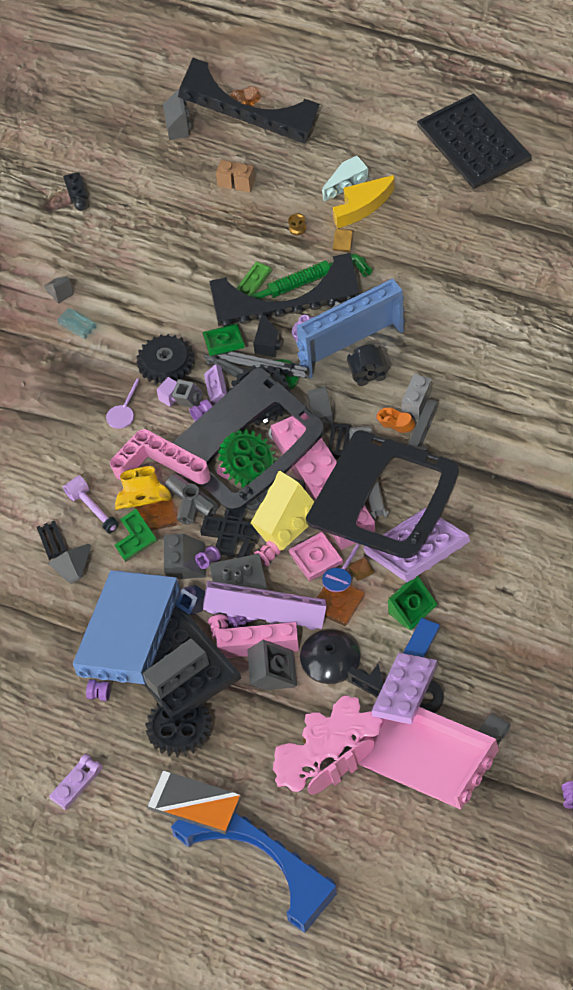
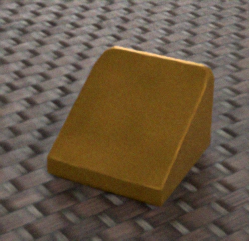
[333,229,353,252]

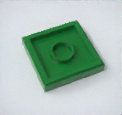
[202,324,245,356]

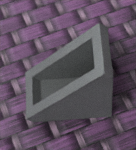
[48,544,91,584]

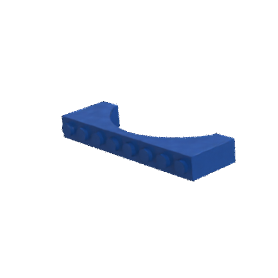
[171,813,337,933]

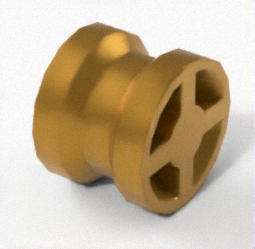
[288,213,306,236]

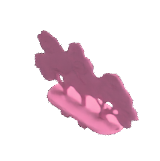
[273,696,383,795]

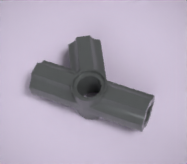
[165,473,218,525]

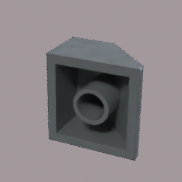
[164,534,205,579]
[247,640,297,690]

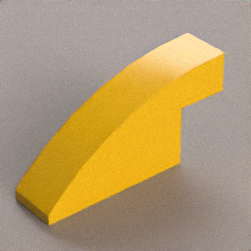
[333,175,395,229]

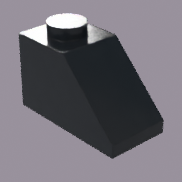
[253,315,282,357]

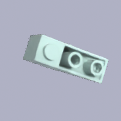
[322,156,368,202]

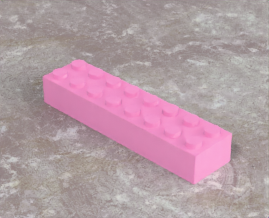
[271,413,375,550]

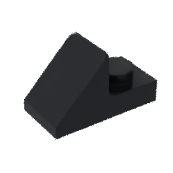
[348,664,384,698]

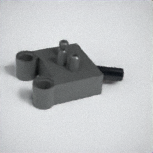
[209,538,268,615]

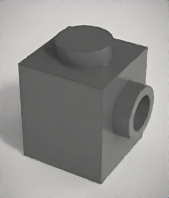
[172,380,203,408]

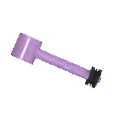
[63,475,119,534]

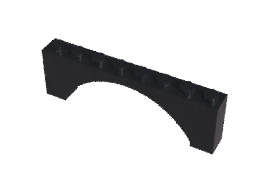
[178,58,320,144]
[209,253,360,327]

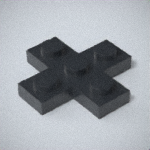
[200,506,260,557]

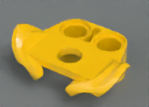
[115,466,172,511]

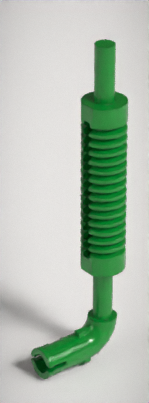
[250,254,372,299]

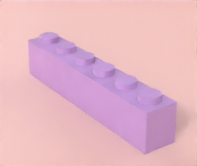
[203,581,326,630]

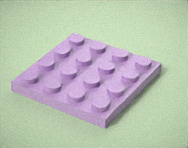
[363,508,470,582]

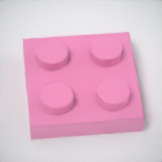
[289,532,343,582]

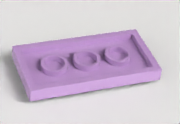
[372,653,438,724]

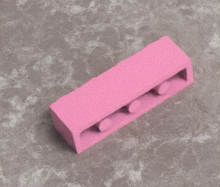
[216,622,299,658]

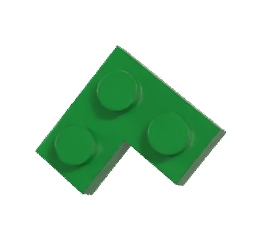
[114,509,158,562]

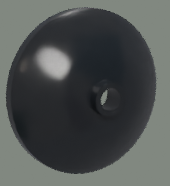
[300,629,360,684]

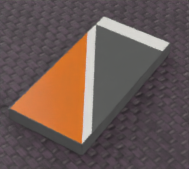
[147,770,242,835]

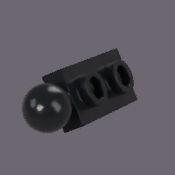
[63,172,88,211]

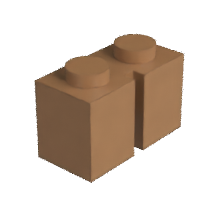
[216,160,255,192]

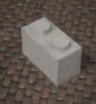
[401,374,432,420]

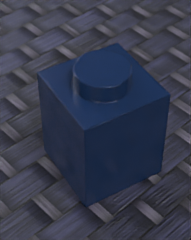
[175,585,205,615]

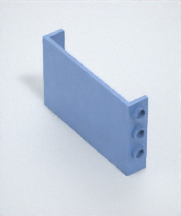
[296,278,405,379]
[73,570,180,684]

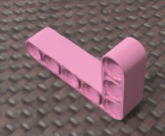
[110,429,211,484]

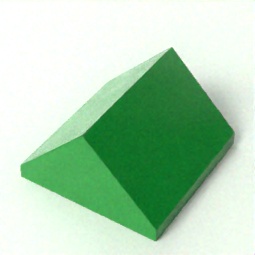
[388,576,438,630]

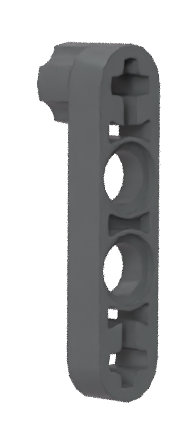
[408,399,438,452]

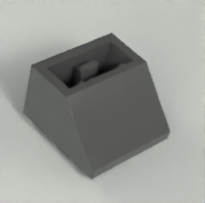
[163,89,191,140]

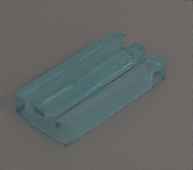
[57,308,97,339]

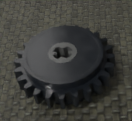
[136,334,195,384]

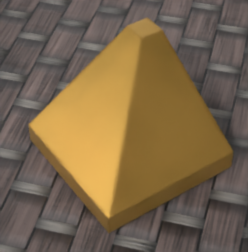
[348,557,374,581]

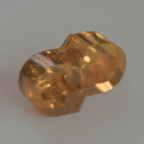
[229,86,261,105]

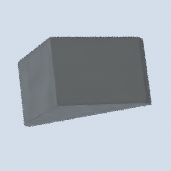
[43,276,73,304]

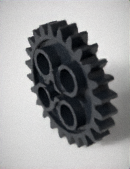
[145,703,212,758]

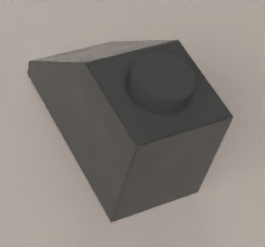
[307,387,333,429]

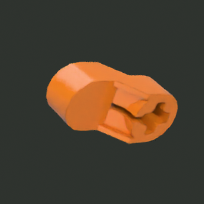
[376,408,416,433]

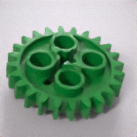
[218,429,278,488]

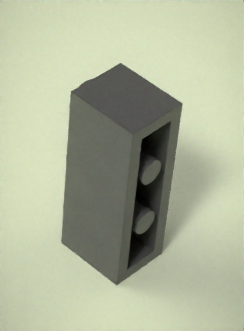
[142,639,209,699]

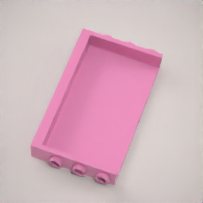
[358,707,499,809]

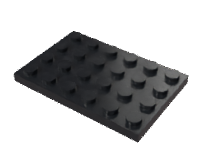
[417,93,531,189]
[142,605,241,722]

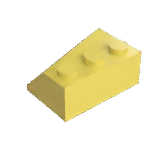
[250,471,314,551]

